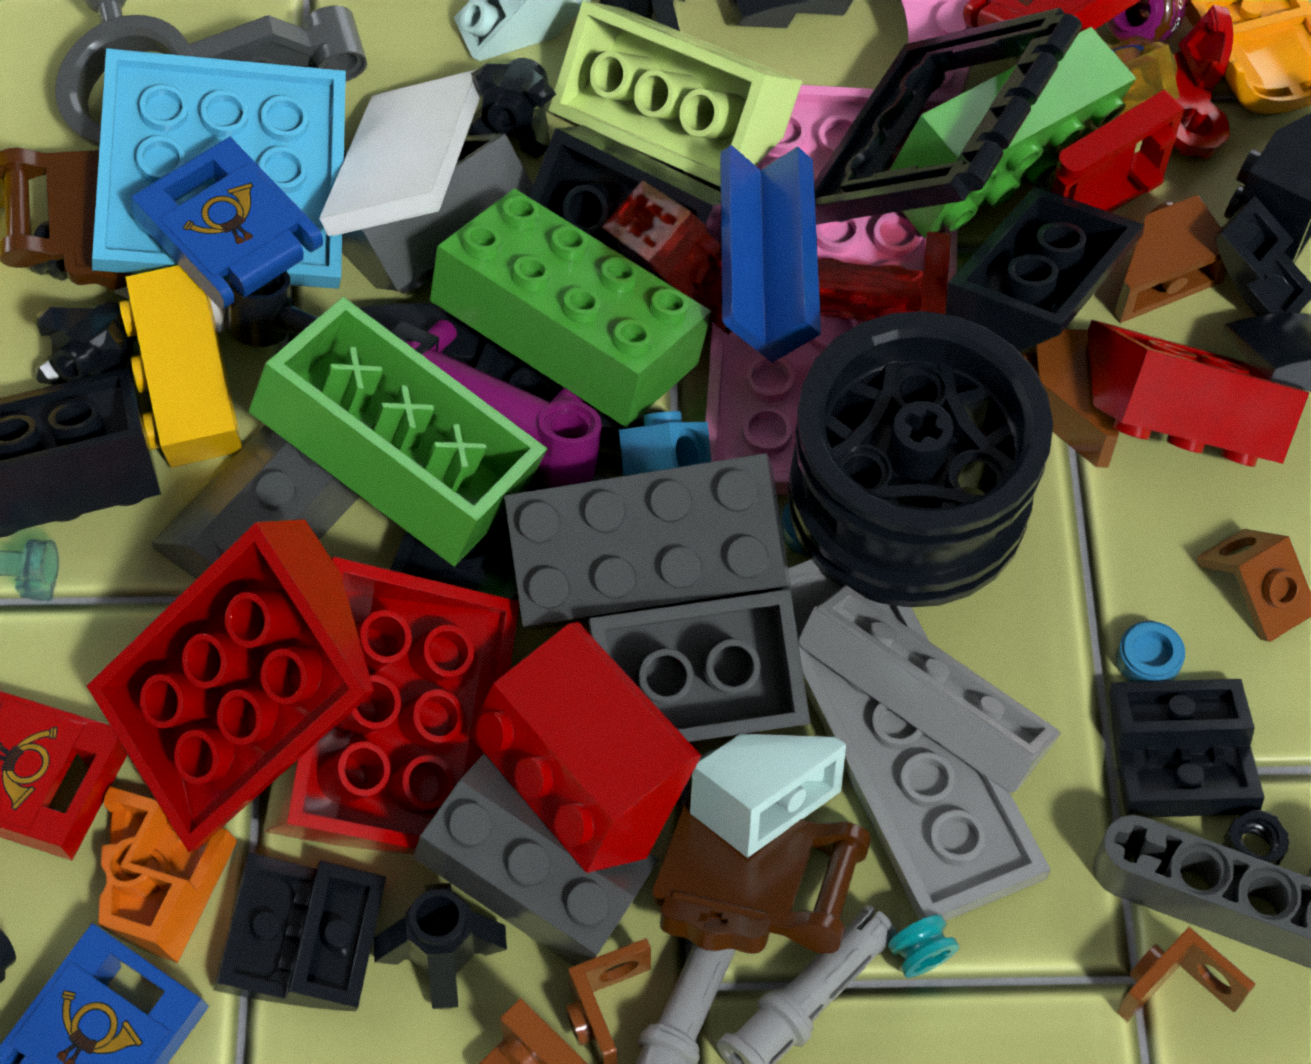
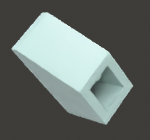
[454,0,591,61]

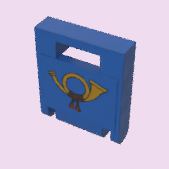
[131,136,323,309]
[0,923,209,1064]

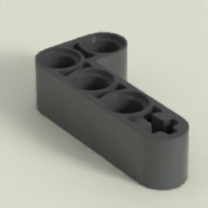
[1093,815,1311,969]

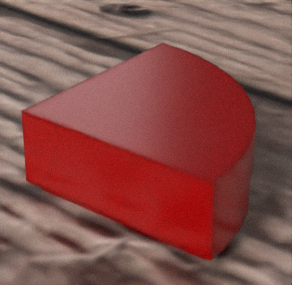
[1178,5,1234,89]

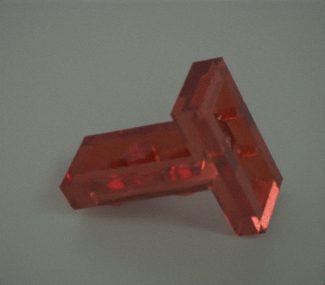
[603,180,732,335]
[818,231,952,321]

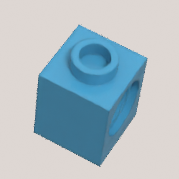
[619,411,712,476]

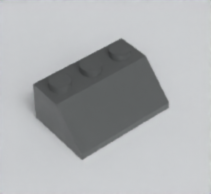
[342,134,533,293]
[151,425,360,579]
[413,753,659,966]

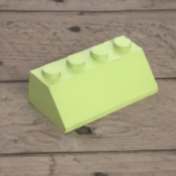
[548,0,802,187]

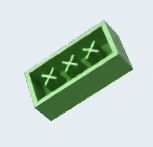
[889,27,1137,239]
[430,188,712,428]
[248,297,548,567]

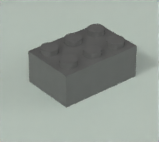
[587,589,810,742]

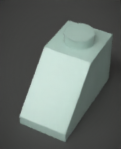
[690,734,846,858]

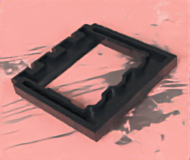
[814,8,1082,225]

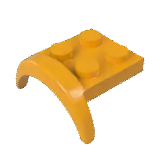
[1185,0,1311,115]

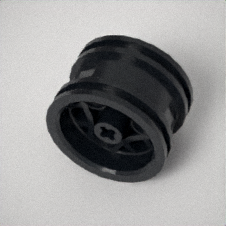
[787,311,1053,608]

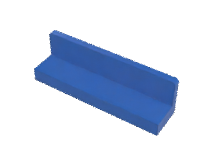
[720,145,821,363]

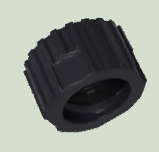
[1222,809,1290,866]

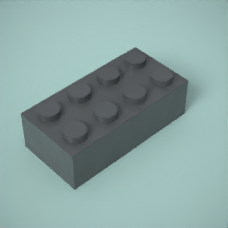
[504,453,791,630]

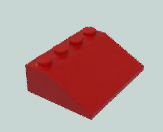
[87,519,374,852]
[263,556,520,855]

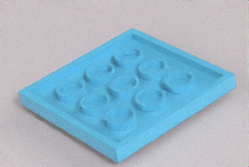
[92,48,346,289]

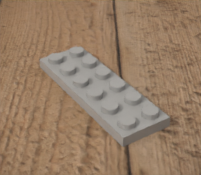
[788,560,1051,921]

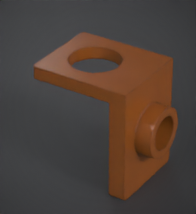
[1196,529,1311,642]
[1117,927,1255,1022]
[565,938,651,1064]

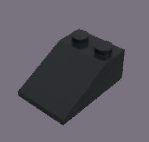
[1224,113,1311,264]

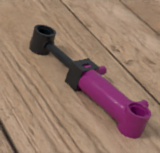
[229,271,602,488]

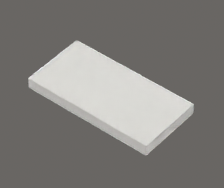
[319,69,481,236]

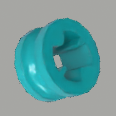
[888,914,960,978]

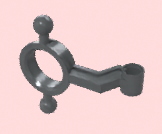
[55,0,367,148]

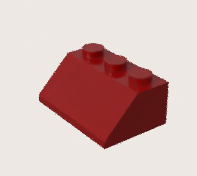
[1088,320,1309,467]
[469,622,701,873]

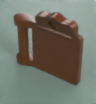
[0,147,135,290]
[653,796,872,954]

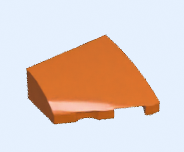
[98,786,237,963]

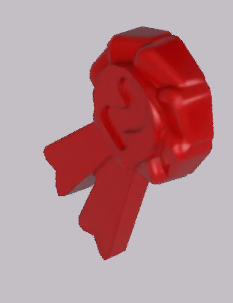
[1153,52,1230,159]

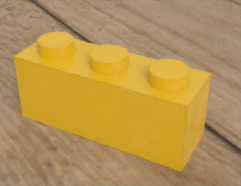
[119,265,243,468]

